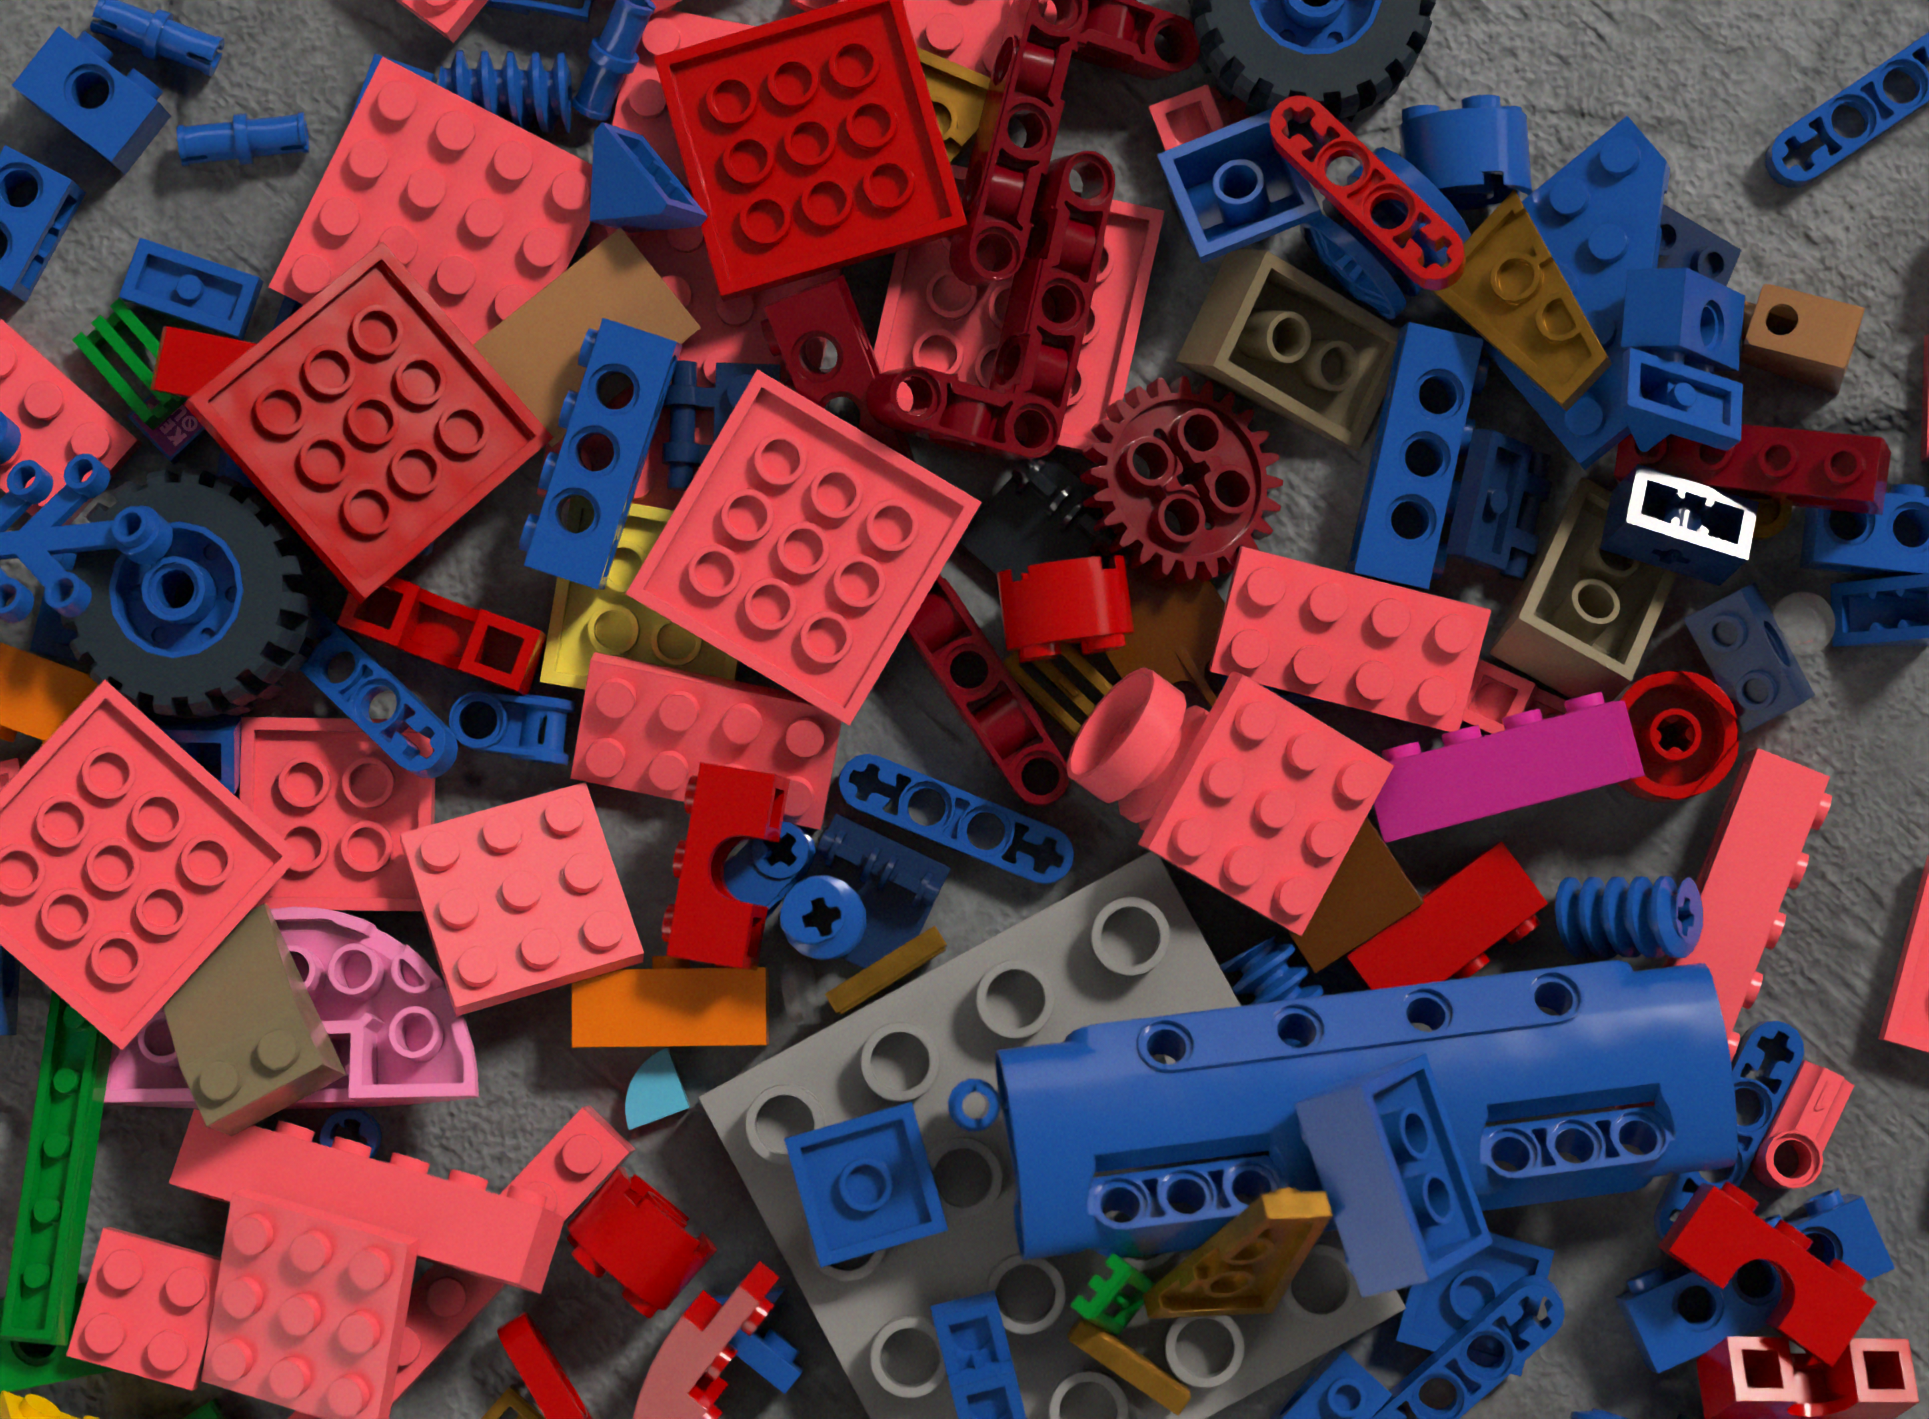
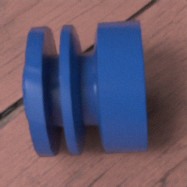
[1300,147,1471,319]

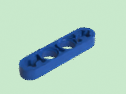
[1765,32,1929,188]
[299,604,458,779]
[839,754,1074,885]
[1653,1021,1804,1240]
[1371,1275,1565,1419]

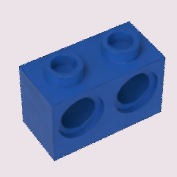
[0,145,86,302]
[1800,484,1929,578]

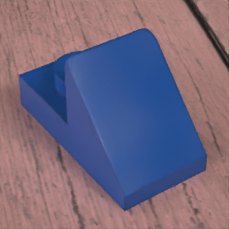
[1620,348,1743,452]
[683,1286,804,1394]

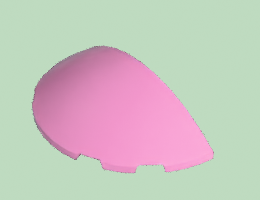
[104,907,479,1109]

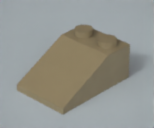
[1176,249,1399,451]
[1489,477,1677,703]
[163,903,346,1136]

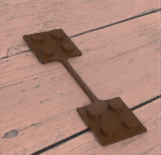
[1105,532,1424,974]

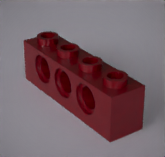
[761,274,917,464]
[1614,424,1891,515]

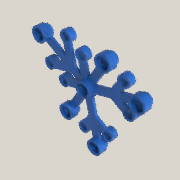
[0,411,173,623]

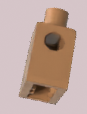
[1741,284,1865,395]

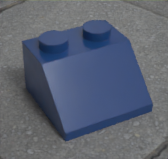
[1157,108,1322,263]

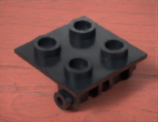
[959,453,1117,582]

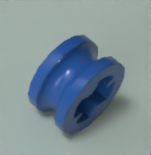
[320,1108,382,1159]

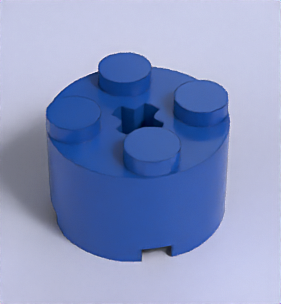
[1399,95,1532,210]

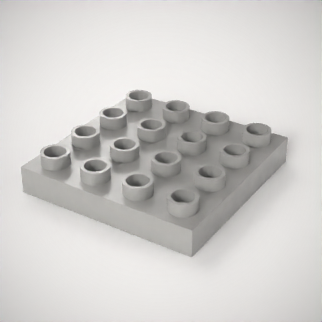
[698,851,1406,1419]

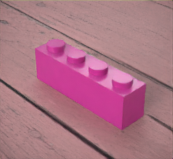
[1374,692,1645,843]

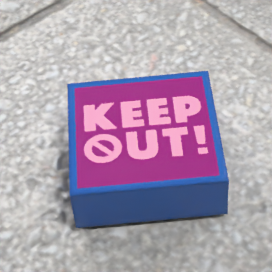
[127,393,209,464]

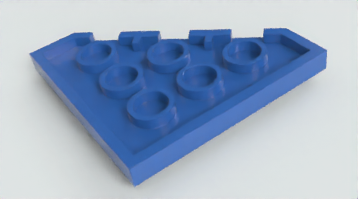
[1453,116,1670,471]

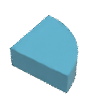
[625,1047,691,1130]

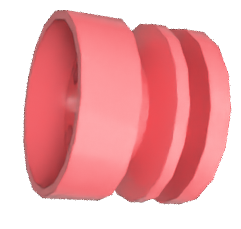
[1066,667,1209,832]

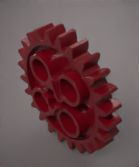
[1080,376,1283,585]

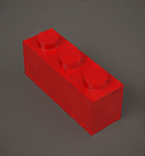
[1341,841,1548,991]

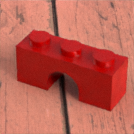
[337,576,547,695]
[662,762,790,971]
[1658,1181,1878,1367]
[1696,1336,1919,1419]

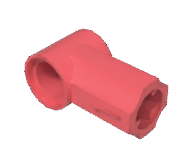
[1751,1060,1855,1189]

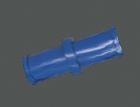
[90,0,225,77]
[571,0,656,121]
[177,112,310,167]
[948,1079,1001,1132]

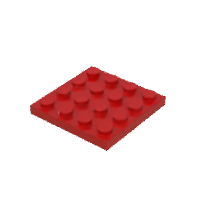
[654,0,968,302]
[185,241,554,604]

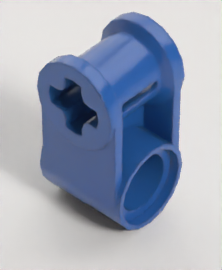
[449,691,576,766]
[724,822,816,920]

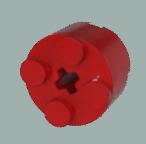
[996,555,1135,663]
[1614,671,1739,803]
[566,1166,717,1319]

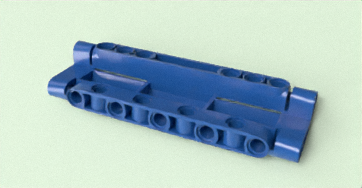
[995,960,1738,1260]

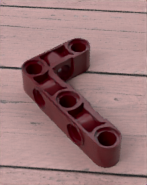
[949,0,1201,286]
[866,150,1115,461]
[905,574,1069,808]

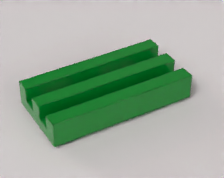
[72,298,188,430]
[1071,1253,1155,1336]

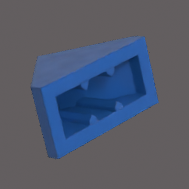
[589,122,708,233]
[1830,574,1929,647]

